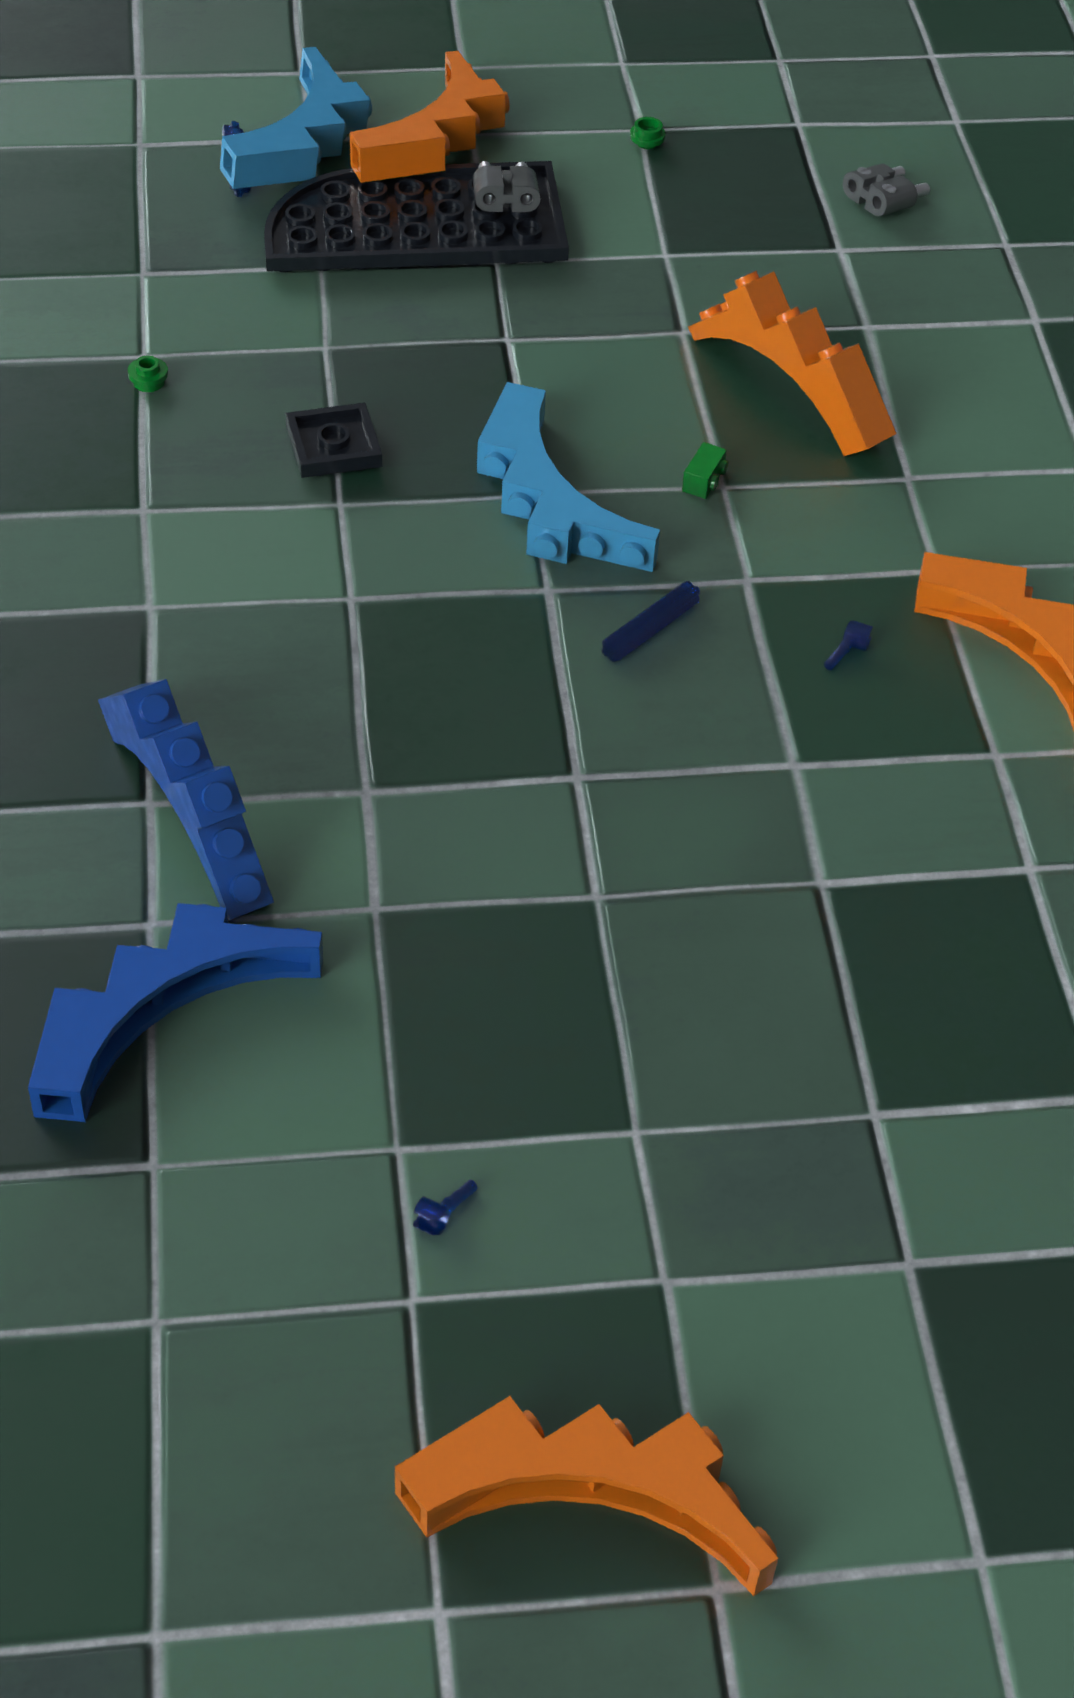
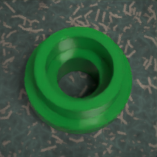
[630,117,666,149]
[128,355,168,392]

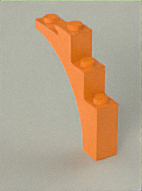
[350,51,510,183]
[688,271,897,456]
[914,552,1074,731]
[395,1396,779,1596]

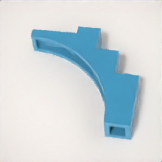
[220,47,372,189]
[477,382,660,572]

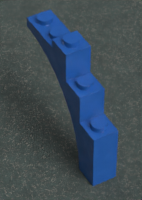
[98,679,274,920]
[28,903,323,1122]

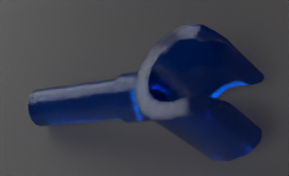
[824,621,873,670]
[413,1180,478,1235]

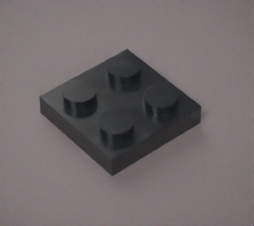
[285,402,383,478]

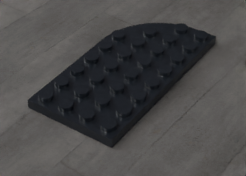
[264,161,569,272]

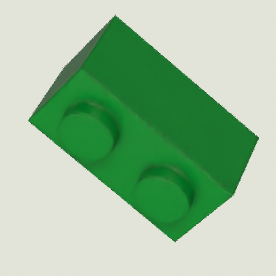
[682,442,729,499]

